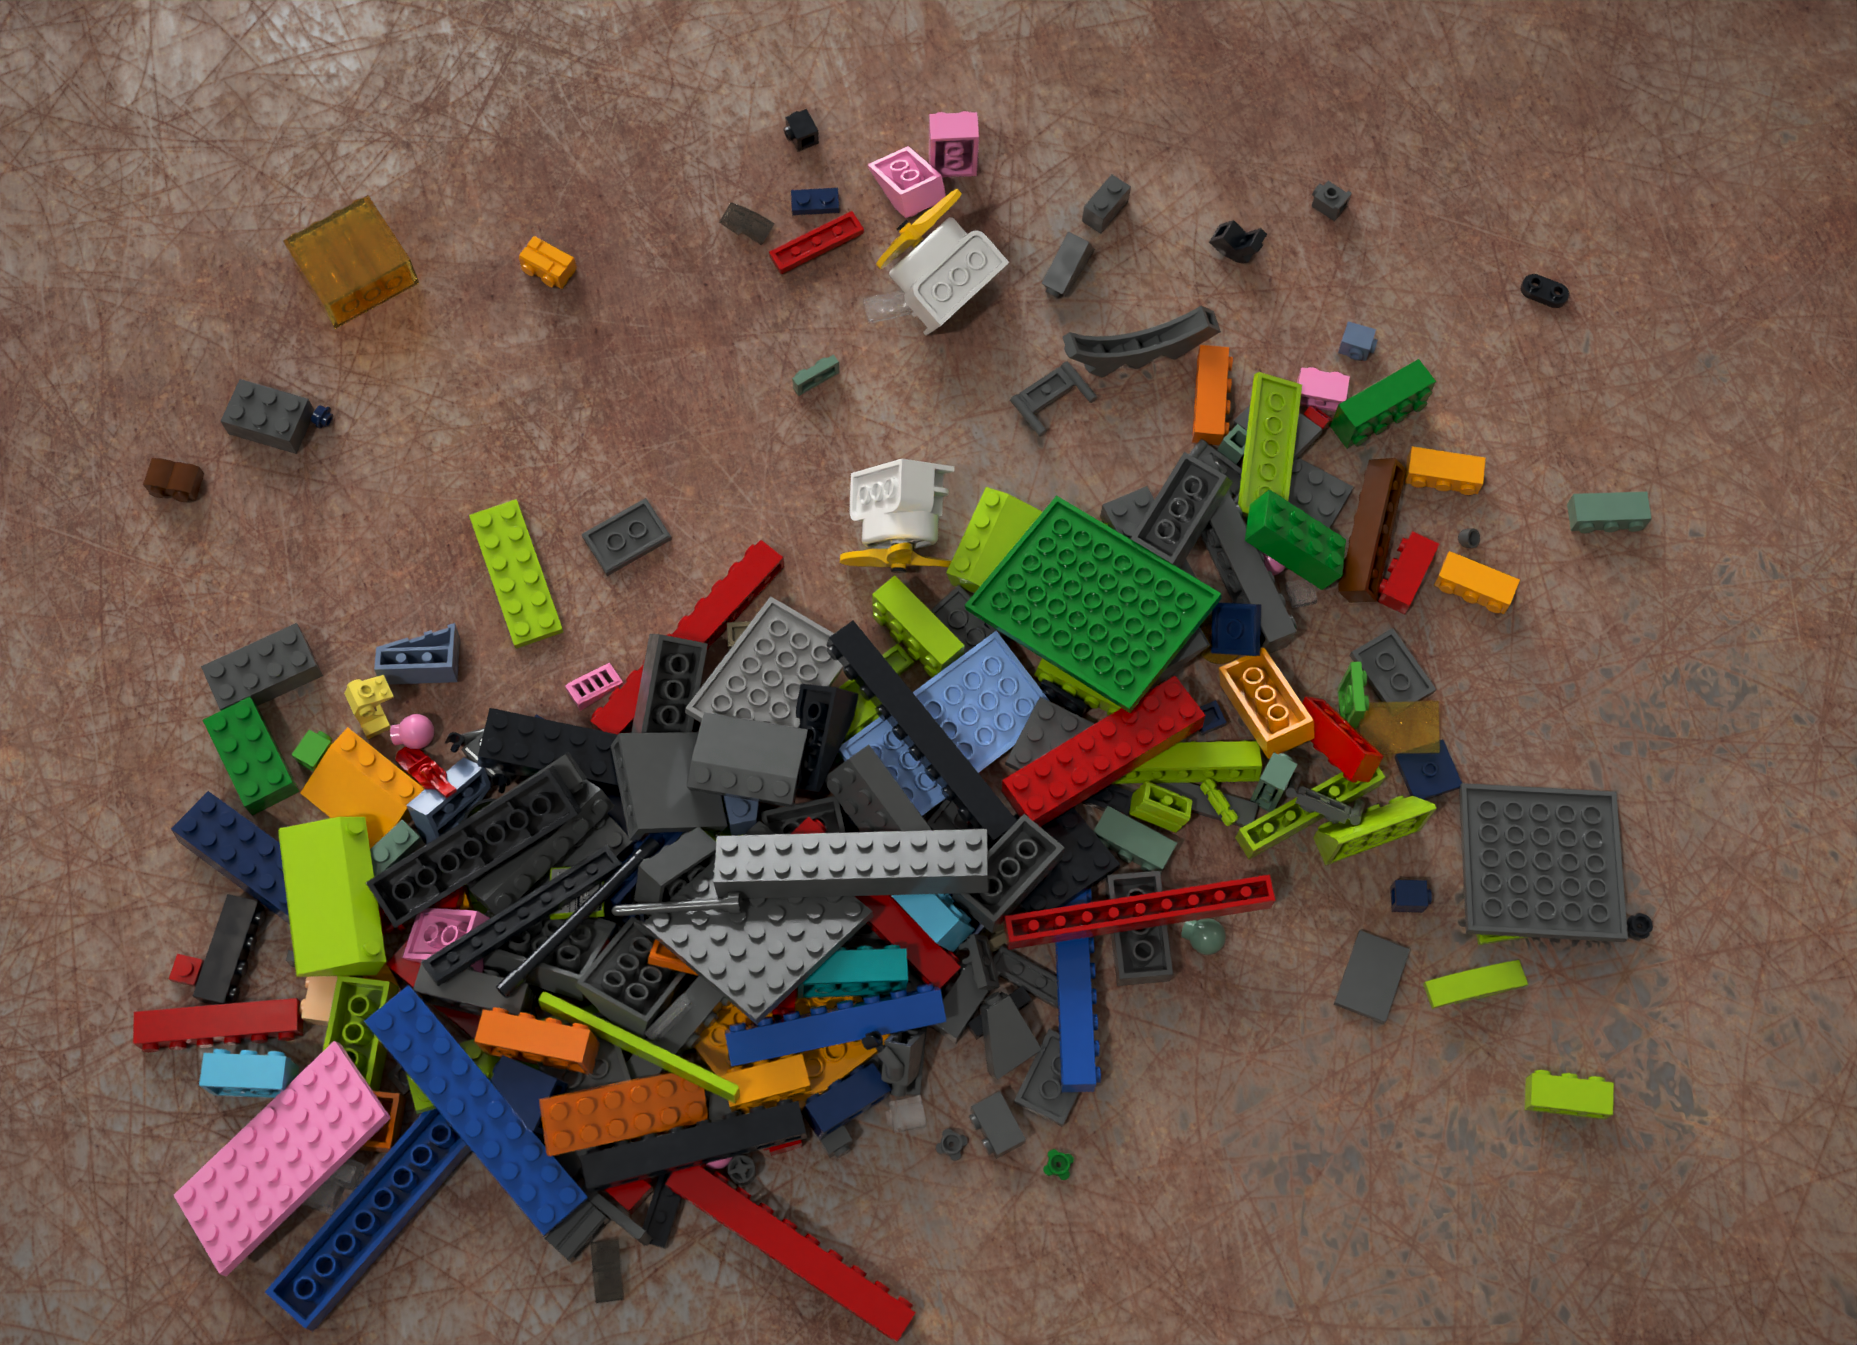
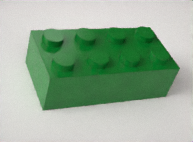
[1330,359,1436,449]
[1245,489,1346,590]
[203,696,300,816]

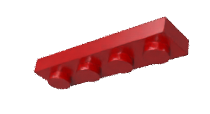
[769,211,864,274]

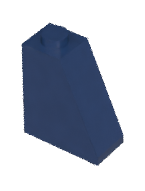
[490,1055,568,1135]

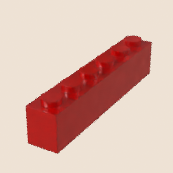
[133,998,303,1052]

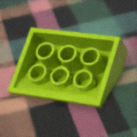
[946,487,1042,593]
[1313,796,1436,866]

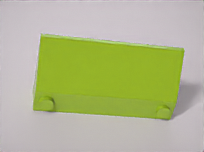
[278,817,386,977]

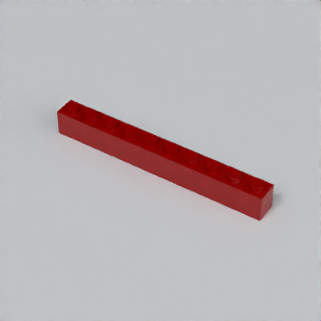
[590,540,785,734]
[1004,875,1275,950]
[665,1164,916,1343]

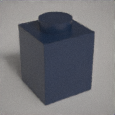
[1390,880,1432,913]

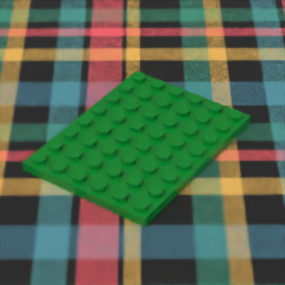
[965,495,1222,713]

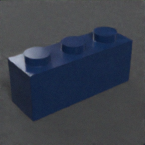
[802,1063,891,1140]

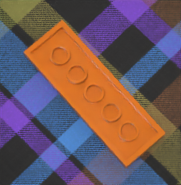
[539,1066,708,1156]

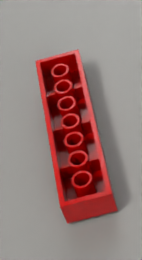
[1001,676,1206,827]

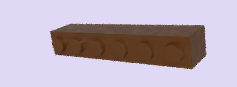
[1338,458,1406,603]

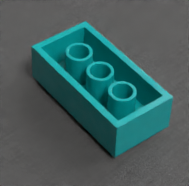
[797,945,908,998]

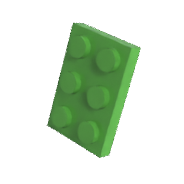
[1337,662,1369,729]

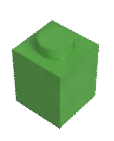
[292,730,332,772]

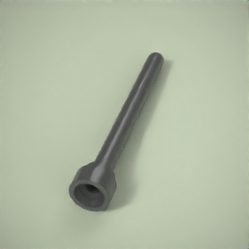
[612,891,742,916]

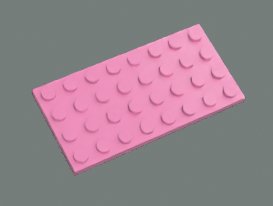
[174,1041,391,1276]

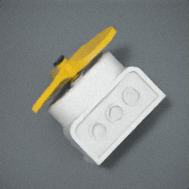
[876,189,1009,336]
[840,459,954,573]

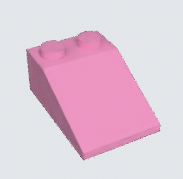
[868,146,946,218]
[402,908,490,973]

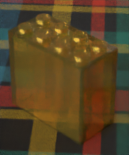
[283,195,419,329]

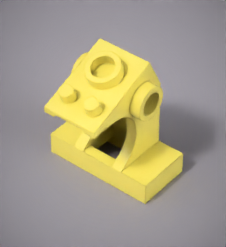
[344,675,394,739]

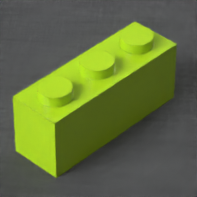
[1525,1070,1614,1120]

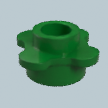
[1043,1149,1074,1180]

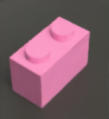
[1297,367,1350,412]

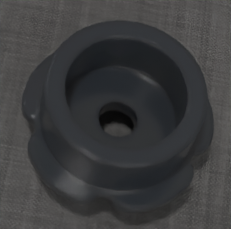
[1627,913,1653,939]

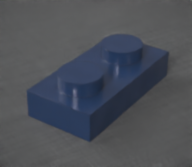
[791,188,839,216]

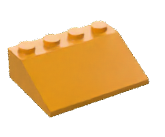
[300,727,425,849]

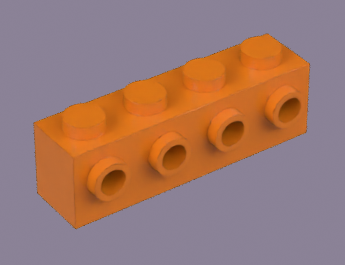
[1192,345,1233,445]

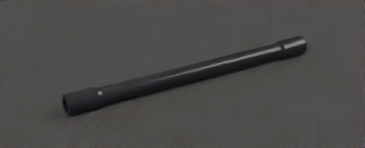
[496,837,661,998]

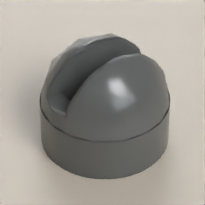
[1458,528,1480,548]

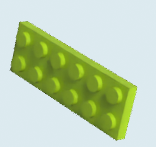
[1238,372,1302,517]
[469,499,563,649]

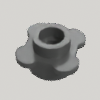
[936,1129,967,1161]

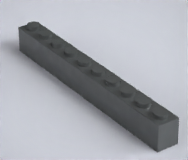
[553,976,731,1183]

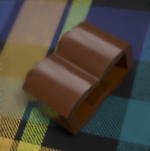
[143,458,204,502]

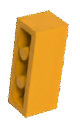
[1404,446,1486,495]
[1434,551,1520,614]
[722,1053,811,1112]

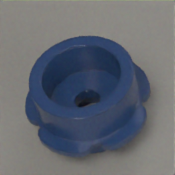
[311,405,333,428]

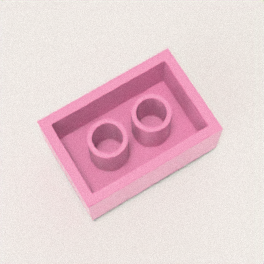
[929,111,979,177]

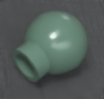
[1181,918,1226,955]

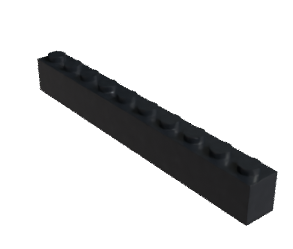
[827,620,1017,846]

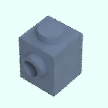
[1338,321,1378,361]

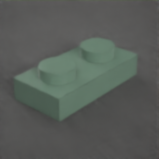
[792,354,839,396]

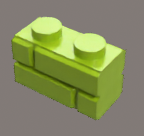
[1129,781,1192,833]

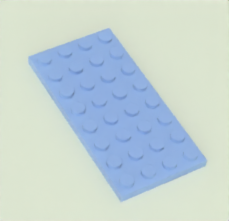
[838,631,1049,816]

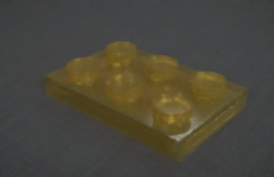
[1360,701,1440,754]

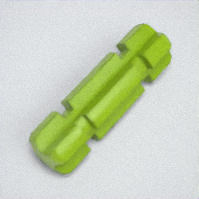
[1200,778,1238,826]

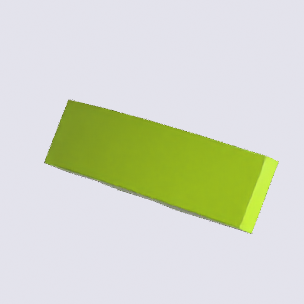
[1423,960,1528,1009]

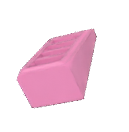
[565,663,623,711]

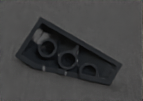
[796,684,859,792]

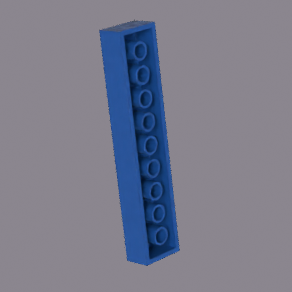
[364,985,588,1237]
[265,1109,471,1331]

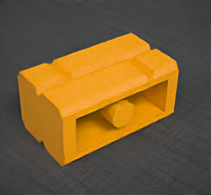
[519,236,577,289]

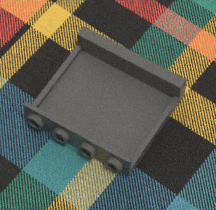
[611,732,728,841]

